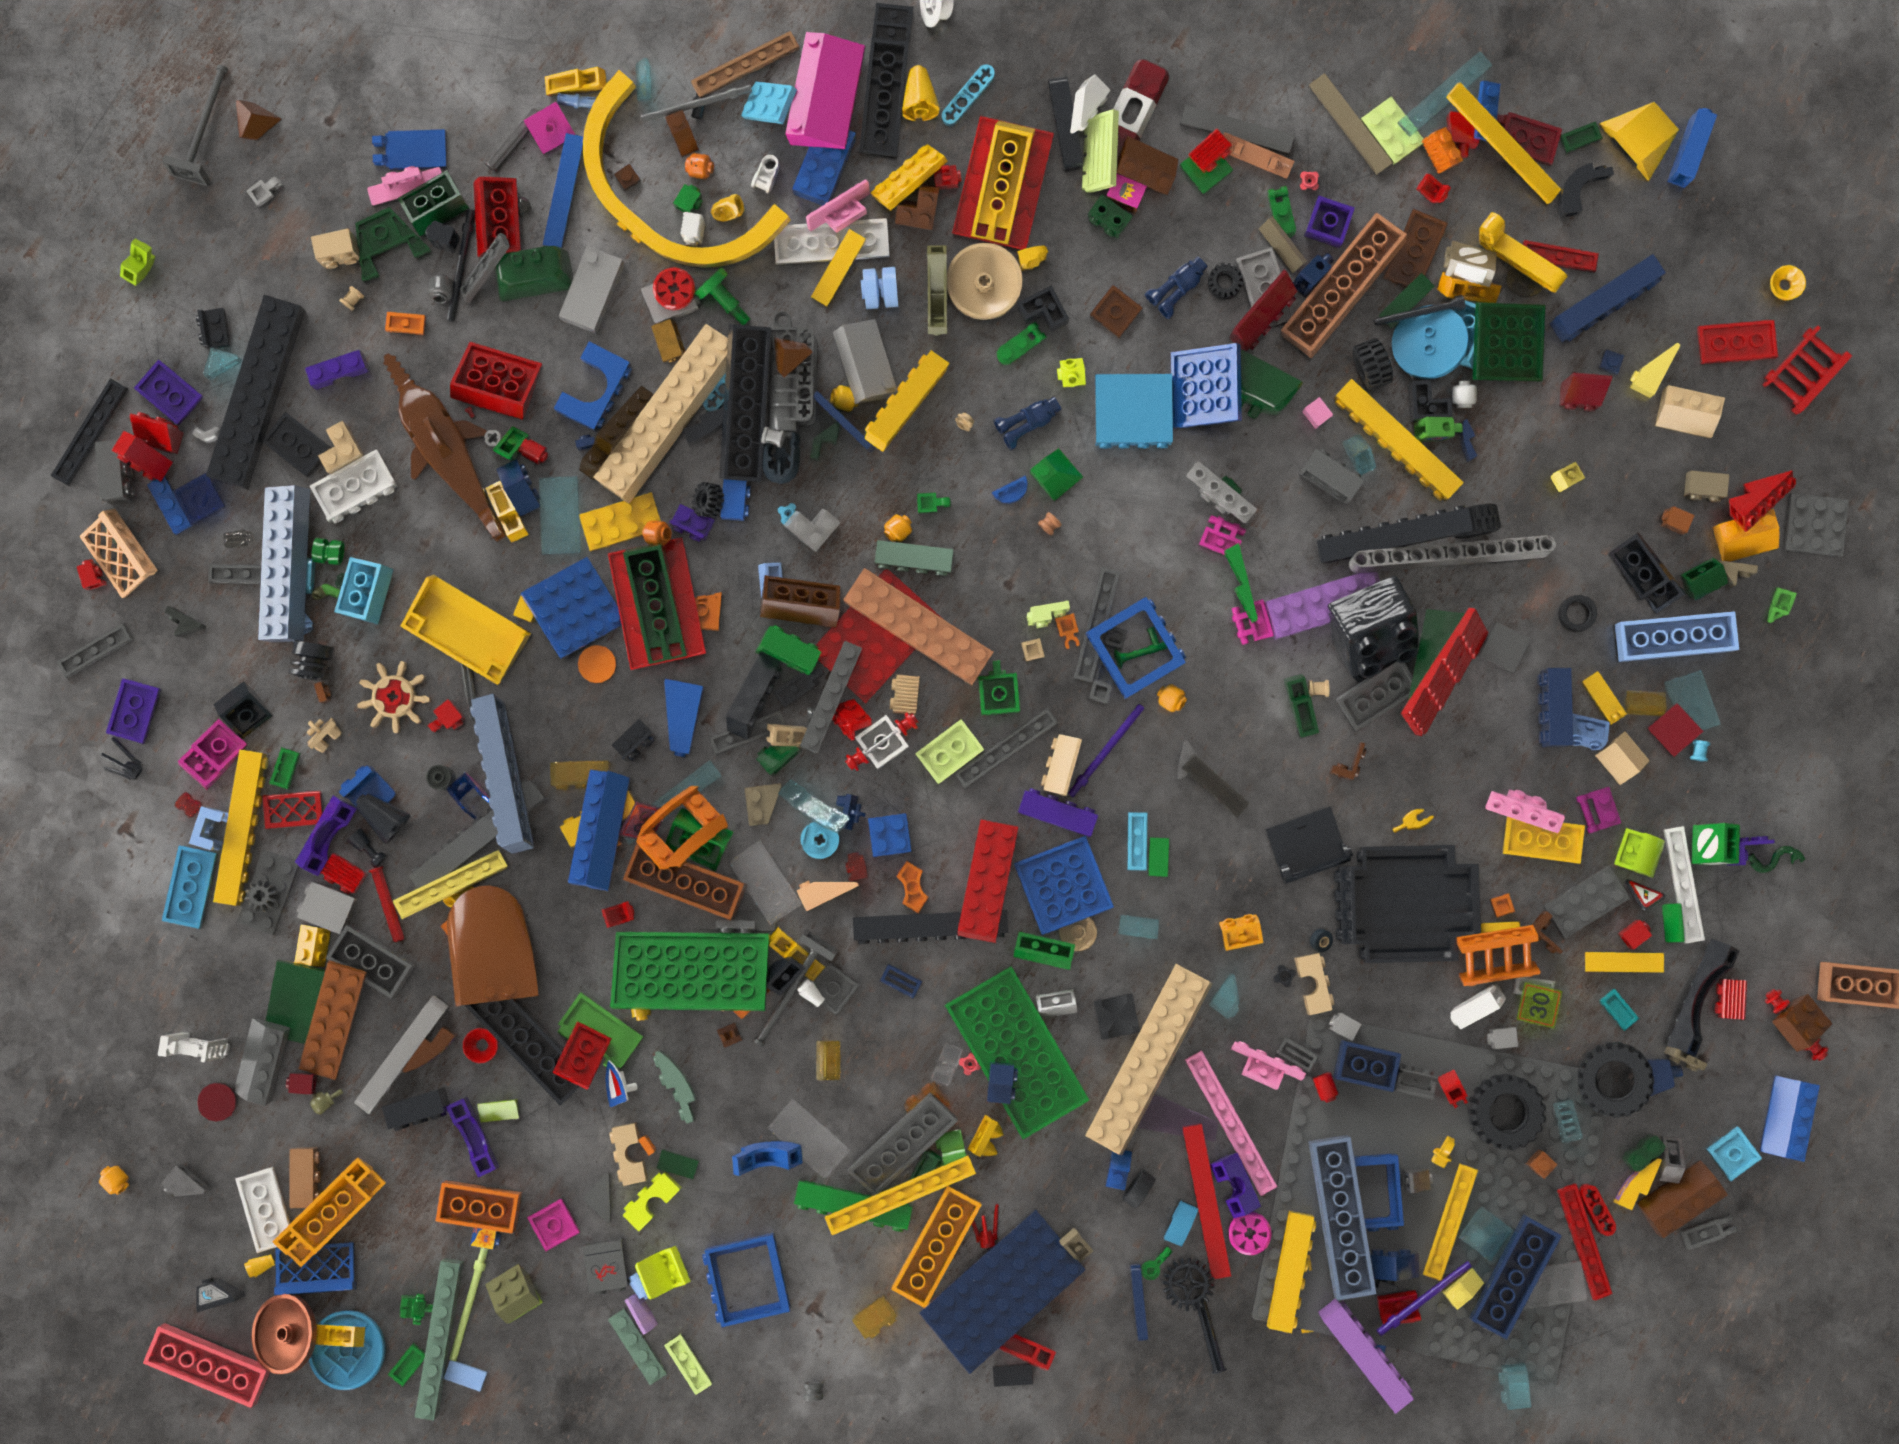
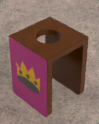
[1107,174,1147,215]

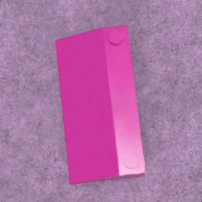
[785,32,866,149]

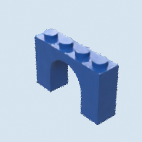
[554,341,632,432]

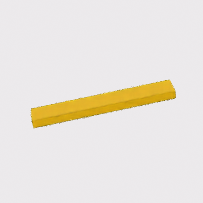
[1423,1163,1478,1281]

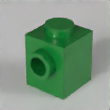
[673,184,703,213]

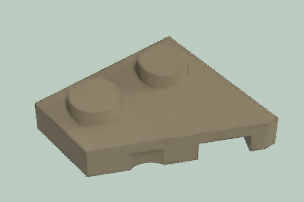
[745,783,782,826]
[1664,1047,1707,1072]

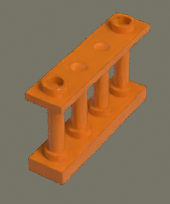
[1457,925,1540,986]

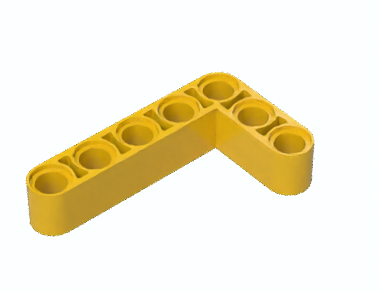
[1479,212,1568,293]

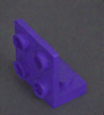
[1727,836,1775,866]

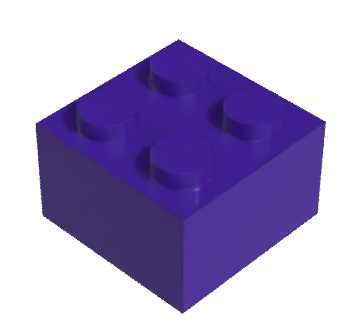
[1304,196,1355,249]

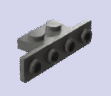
[698,910,776,933]

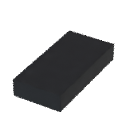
[993,1364,1033,1387]

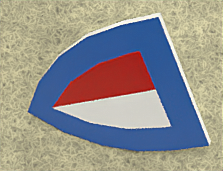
[605,1060,637,1108]

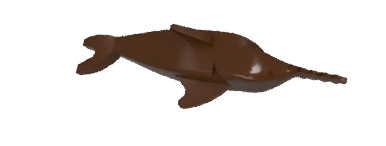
[383,353,506,542]

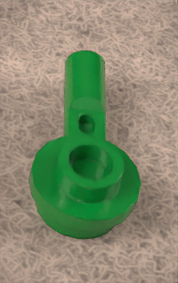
[1141,1246,1173,1280]

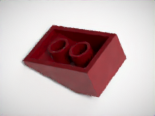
[1559,373,1612,411]

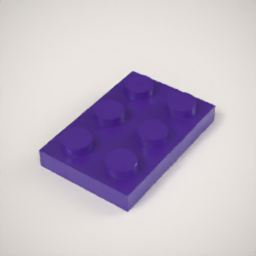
[134,359,203,425]
[106,678,161,744]

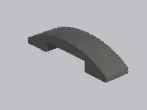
[1089,627,1128,704]

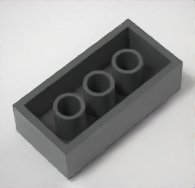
[326,925,416,999]

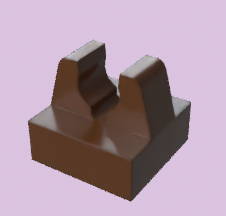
[717,1022,742,1048]

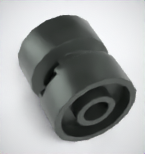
[426,765,456,791]

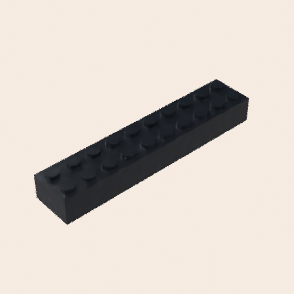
[206,295,305,490]

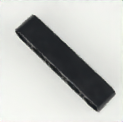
[1048,76,1084,169]

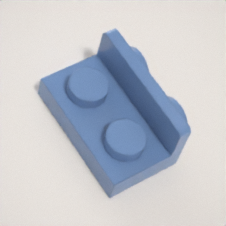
[1573,714,1610,750]

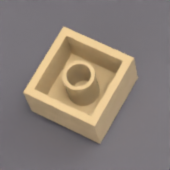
[311,229,360,269]

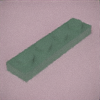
[608,1308,667,1385]

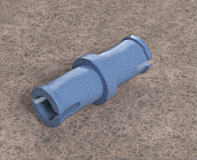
[557,93,596,109]

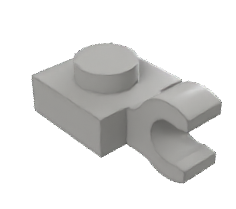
[246,176,283,207]

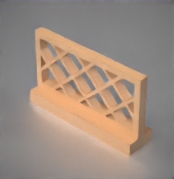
[80,509,158,598]

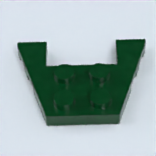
[355,207,431,283]

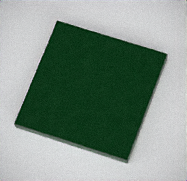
[1473,302,1546,382]
[265,960,325,1044]

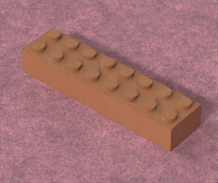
[1281,212,1407,359]
[843,568,994,686]

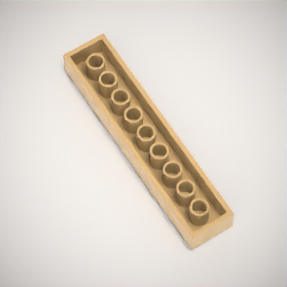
[593,324,728,504]
[1085,964,1213,1155]

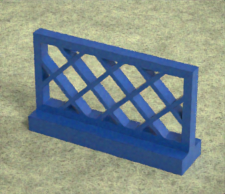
[274,1242,357,1295]

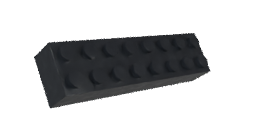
[719,324,771,482]
[453,993,580,1106]

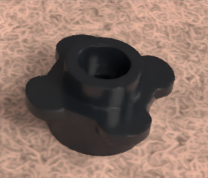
[1273,965,1296,987]

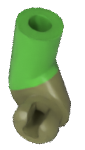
[312,584,340,600]

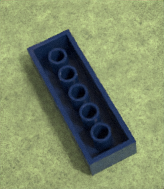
[1550,254,1666,342]
[1469,1214,1562,1340]

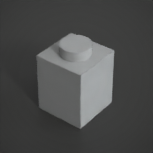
[1329,1012,1361,1041]
[1487,1027,1518,1049]

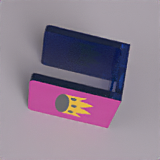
[446,772,490,820]

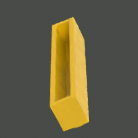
[864,350,950,452]
[1266,1210,1316,1333]

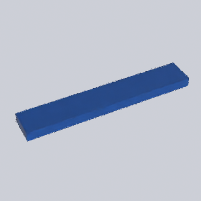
[543,133,583,248]

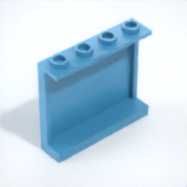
[1095,374,1173,449]

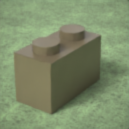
[1684,471,1729,502]

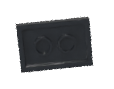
[261,412,331,477]

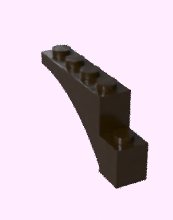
[579,385,654,480]

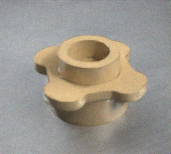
[955,413,974,432]

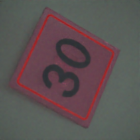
[619,801,663,839]

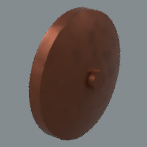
[252,1294,317,1374]

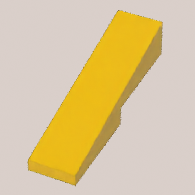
[811,229,866,307]
[1585,952,1664,973]
[315,1325,365,1347]

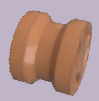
[1038,512,1062,536]

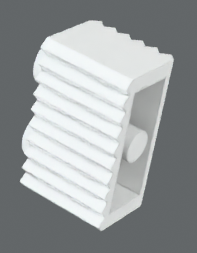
[680,212,705,247]

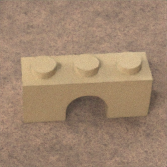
[1294,953,1334,1015]
[610,1122,648,1186]

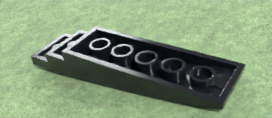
[859,3,914,157]

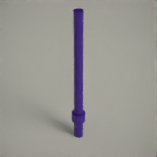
[1068,704,1145,798]
[1376,1261,1472,1336]

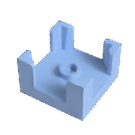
[189,806,228,851]

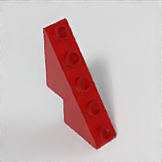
[1729,470,1796,532]

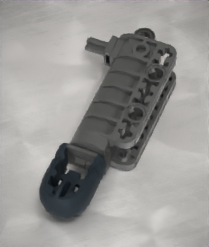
[762,311,818,484]

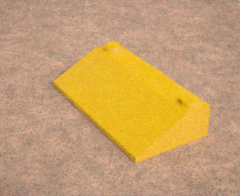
[400,575,531,685]

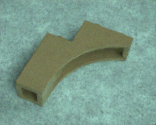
[927,245,947,336]

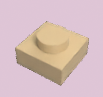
[1021,638,1045,662]

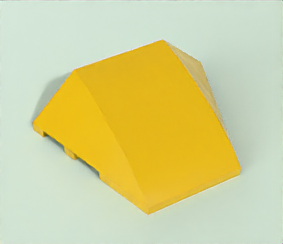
[1599,102,1679,181]

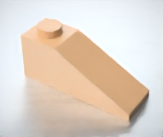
[796,880,859,911]

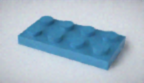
[162,845,218,929]

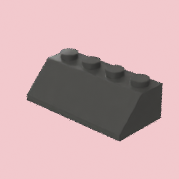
[233,1017,290,1106]

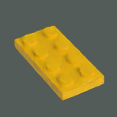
[870,144,948,211]
[579,492,661,552]
[1503,816,1585,864]

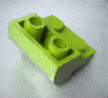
[1614,828,1665,878]

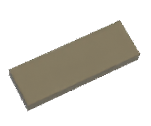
[1259,216,1307,273]

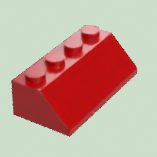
[473,176,521,257]

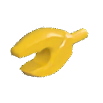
[1392,809,1434,833]

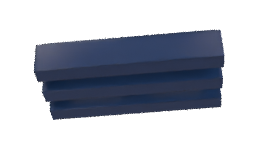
[880,964,923,999]

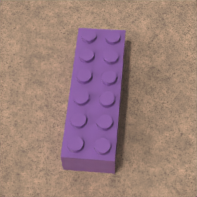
[1264,572,1380,640]
[1318,1298,1414,1414]

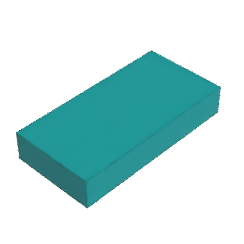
[1599,989,1640,1031]

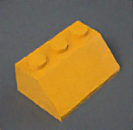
[1712,509,1779,562]

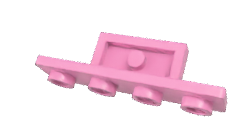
[367,166,442,206]
[806,179,870,232]
[1485,789,1565,833]
[1231,1041,1306,1090]

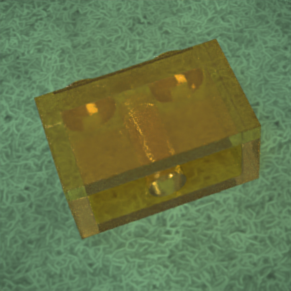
[852,1295,897,1339]

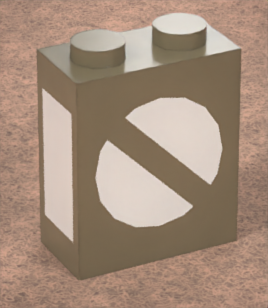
[1443,241,1497,287]

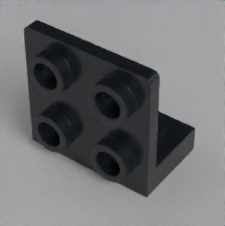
[612,719,656,762]

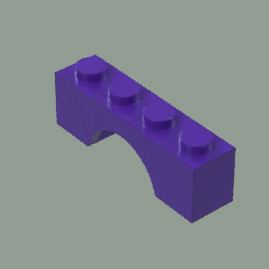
[295,795,356,876]
[446,1097,499,1178]

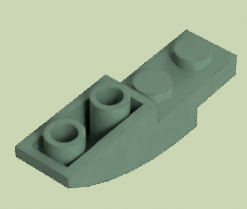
[653,1050,697,1124]

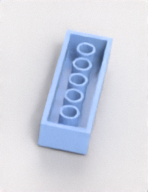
[1615,611,1739,662]

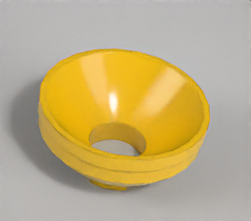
[1770,265,1806,300]

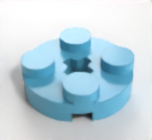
[801,820,839,859]

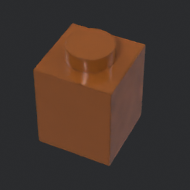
[1661,506,1695,535]
[1526,1149,1558,1179]

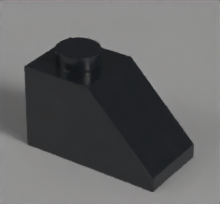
[767,956,806,996]

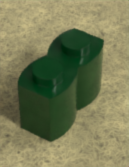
[1622,1134,1666,1172]

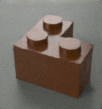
[895,184,940,230]

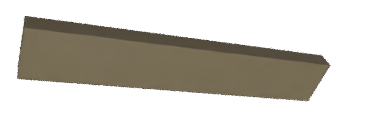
[1309,73,1393,175]

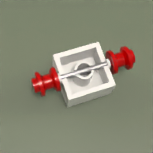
[845,712,919,771]

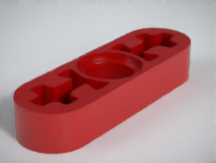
[1579,1184,1616,1236]

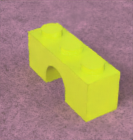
[623,1171,682,1231]

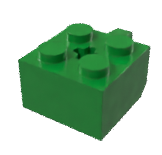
[978,660,1020,716]

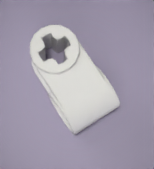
[751,155,780,194]

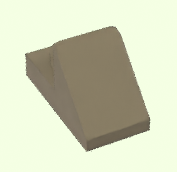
[1719,560,1758,588]
[1059,1228,1094,1262]

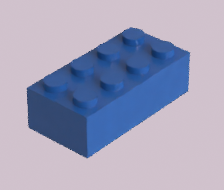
[792,130,856,206]

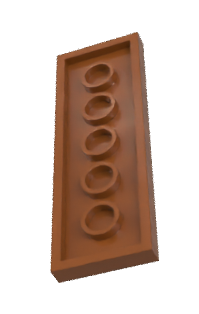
[298,961,367,1080]

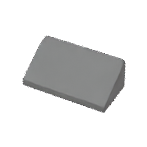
[1036,989,1077,1019]

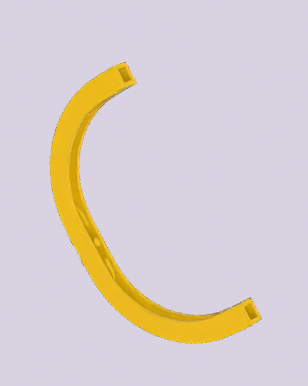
[583,70,791,268]

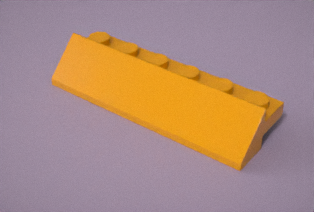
[272,1157,386,1267]

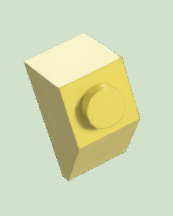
[1442,1268,1484,1310]

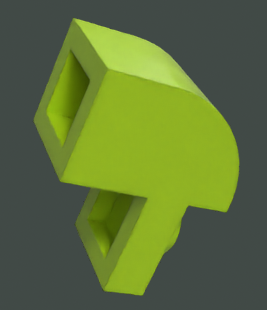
[120,238,155,286]

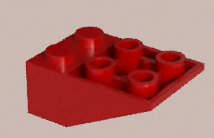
[130,412,184,455]

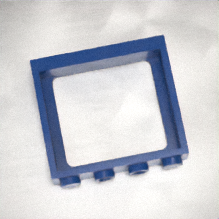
[1085,597,1186,699]
[1354,1153,1404,1232]
[702,1233,791,1328]

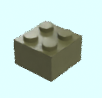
[485,1264,540,1324]

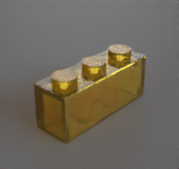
[550,760,611,790]

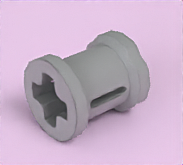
[761,426,785,448]
[484,430,503,449]

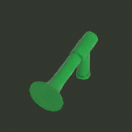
[1114,627,1168,669]

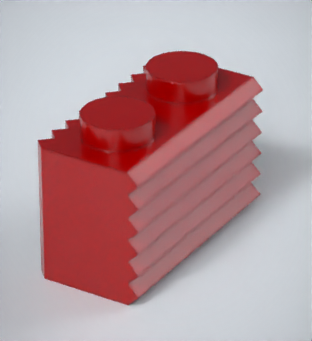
[1188,128,1232,173]
[320,853,368,895]
[1715,979,1747,1020]

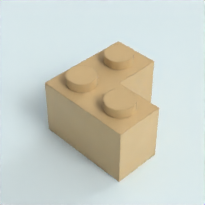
[318,421,365,474]

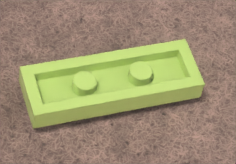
[664,1334,713,1395]

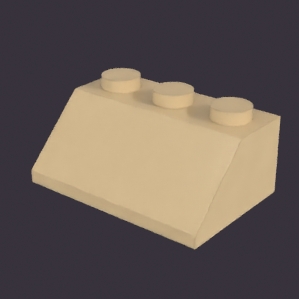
[1655,385,1725,439]
[1041,734,1082,797]

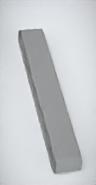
[354,995,450,1115]

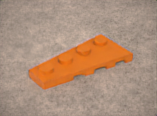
[695,592,722,631]

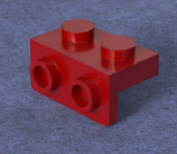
[833,699,872,741]
[1377,1290,1421,1325]

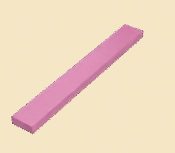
[1184,1050,1277,1196]

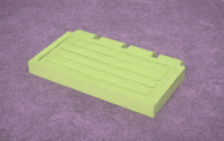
[1082,109,1119,193]

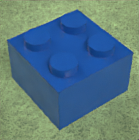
[868,813,912,857]

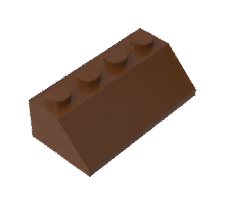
[760,575,840,627]
[1636,1160,1728,1238]

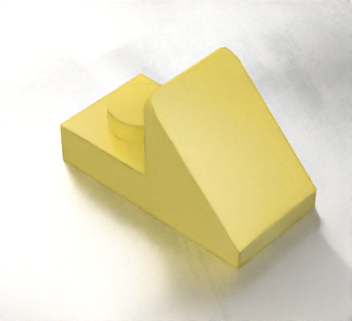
[1551,462,1585,492]

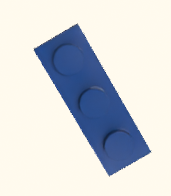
[1474,81,1501,141]
[147,476,193,535]

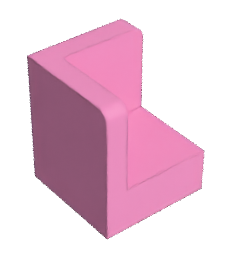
[1302,397,1333,429]

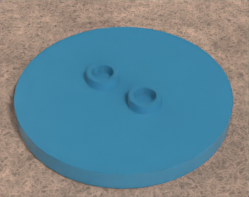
[1392,305,1469,379]
[309,1310,386,1390]

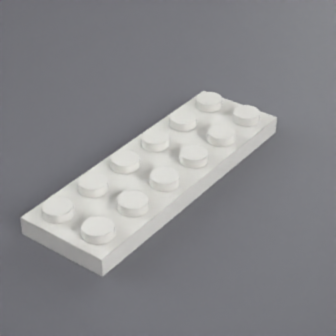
[774,218,889,265]

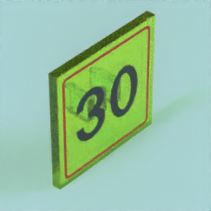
[1516,982,1563,1029]

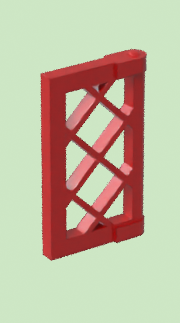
[262,790,323,829]

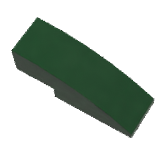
[1379,273,1435,328]
[1284,674,1319,738]

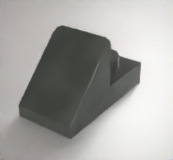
[164,606,206,637]

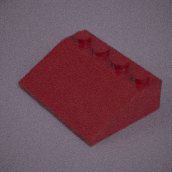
[1229,269,1297,352]

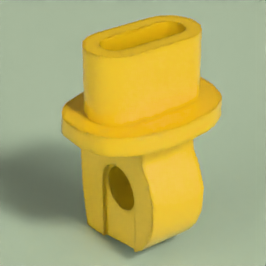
[1431,1136,1455,1168]

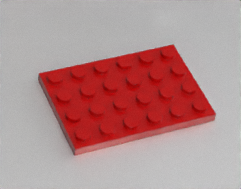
[816,569,943,704]

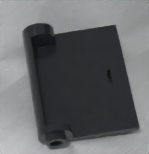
[1265,806,1353,884]

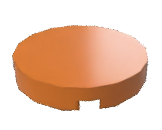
[578,645,617,684]

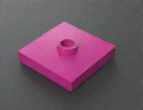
[523,102,575,154]
[527,1198,580,1251]

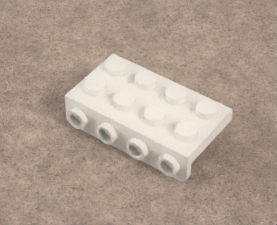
[310,449,398,524]

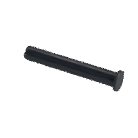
[1194,1295,1227,1374]

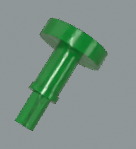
[695,267,751,325]

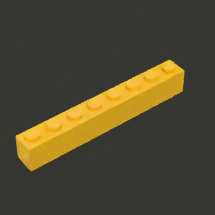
[1333,379,1464,502]
[213,750,269,906]

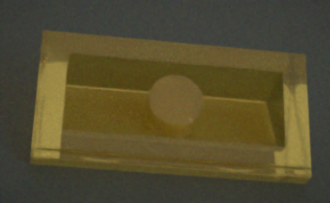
[1625,690,1667,716]
[816,1041,840,1080]

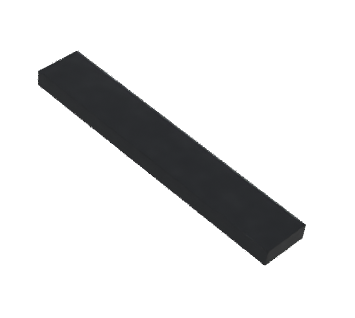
[51,378,128,486]

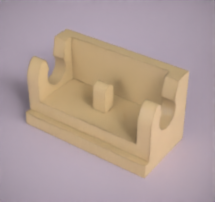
[767,724,807,748]

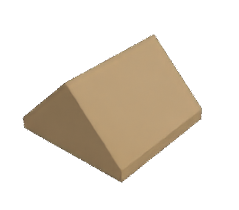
[1595,731,1650,785]

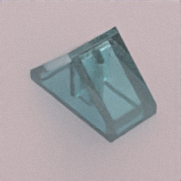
[203,348,243,380]
[1342,434,1376,475]

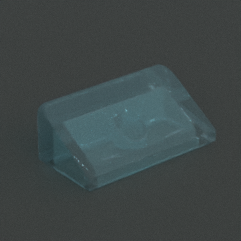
[636,58,652,101]
[1118,915,1159,939]

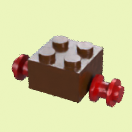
[1765,989,1832,1061]

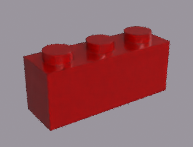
[112,431,173,481]

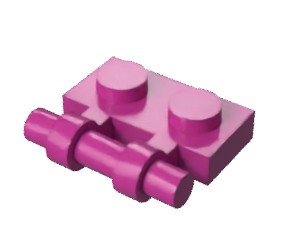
[1199,515,1246,555]
[1231,599,1274,645]

